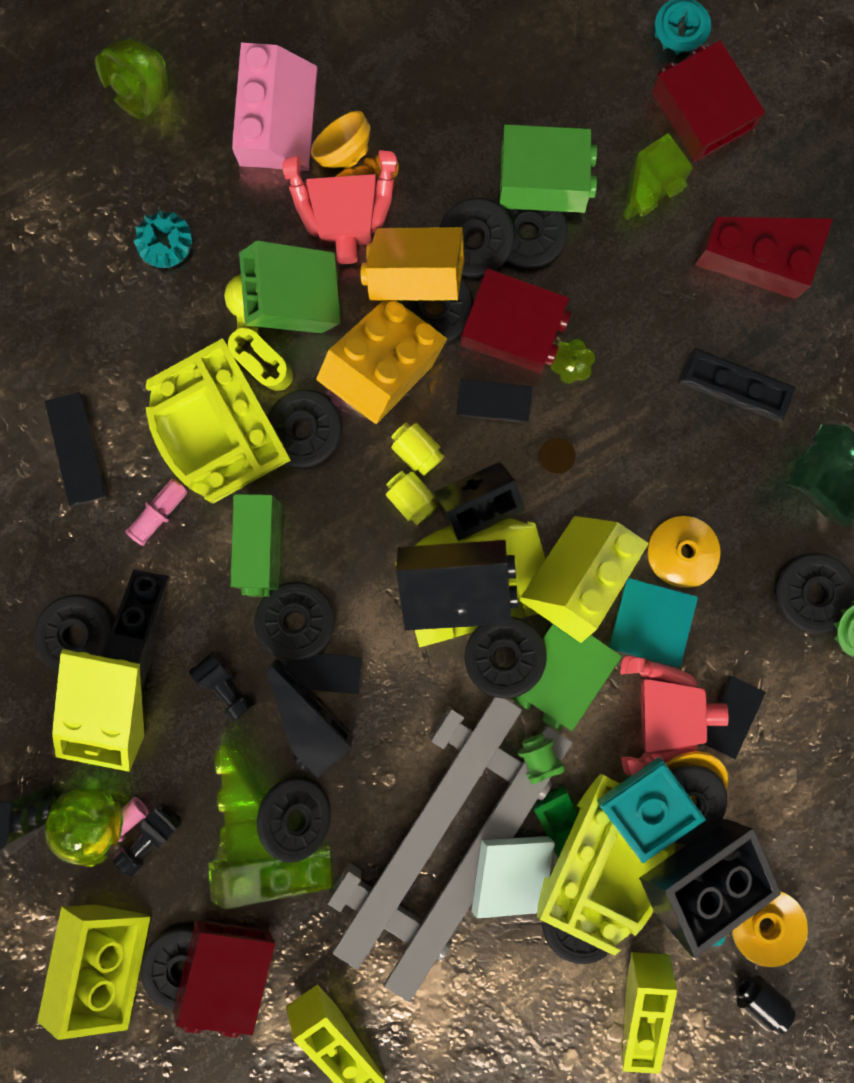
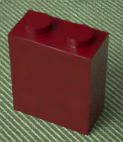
[652,40,765,162]
[460,268,571,374]
[173,920,275,1038]

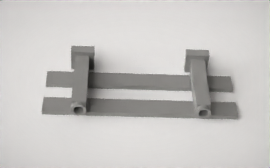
[328,697,573,1003]

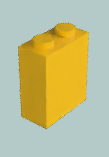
[361,227,464,300]

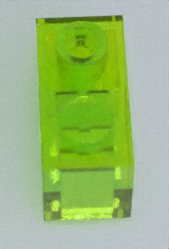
[623,133,693,221]

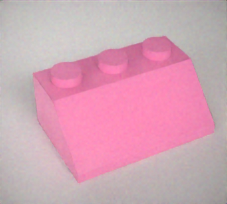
[232,43,318,171]

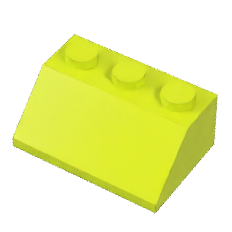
[519,516,649,643]
[37,904,151,1040]

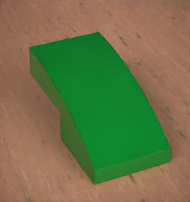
[533,786,578,858]

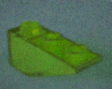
[214,741,272,861]
[209,850,332,910]

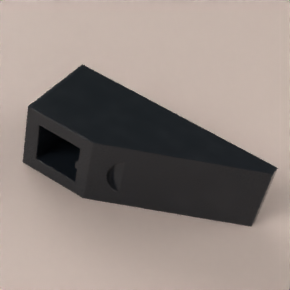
[101,569,169,692]

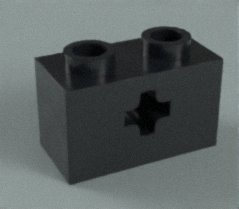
[434,461,525,541]

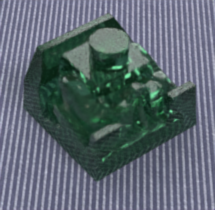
[786,424,854,528]

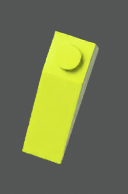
[622,952,677,1074]
[286,984,386,1083]

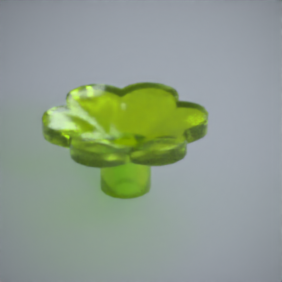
[550,339,595,384]

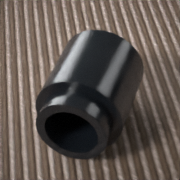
[736,976,796,1035]

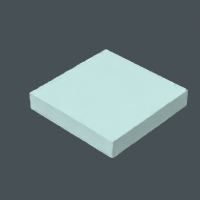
[471,837,555,918]

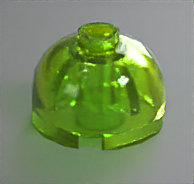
[95,39,168,119]
[44,788,123,867]

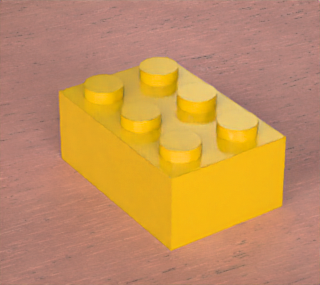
[316,300,447,424]

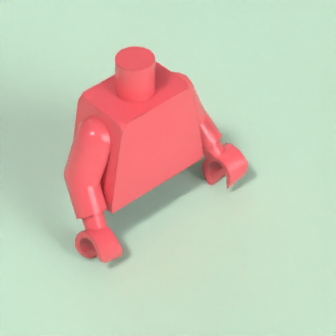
[282,150,397,264]
[620,656,728,776]

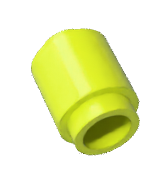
[391,422,445,476]
[386,471,439,526]

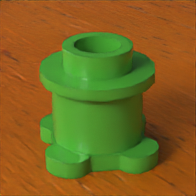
[518,734,566,784]

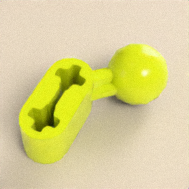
[224,274,293,391]

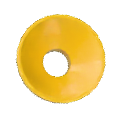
[310,111,370,169]

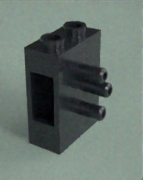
[396,540,518,631]

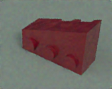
[695,217,833,300]

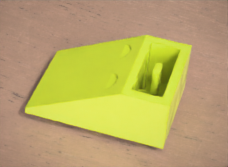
[52,649,144,772]

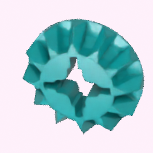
[654,0,711,56]
[134,209,192,268]

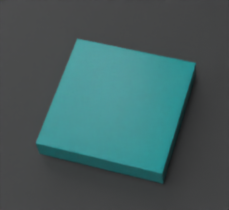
[607,578,698,668]
[597,756,706,863]

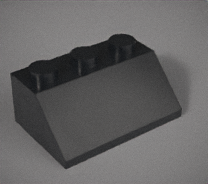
[0,783,56,863]
[639,819,781,958]

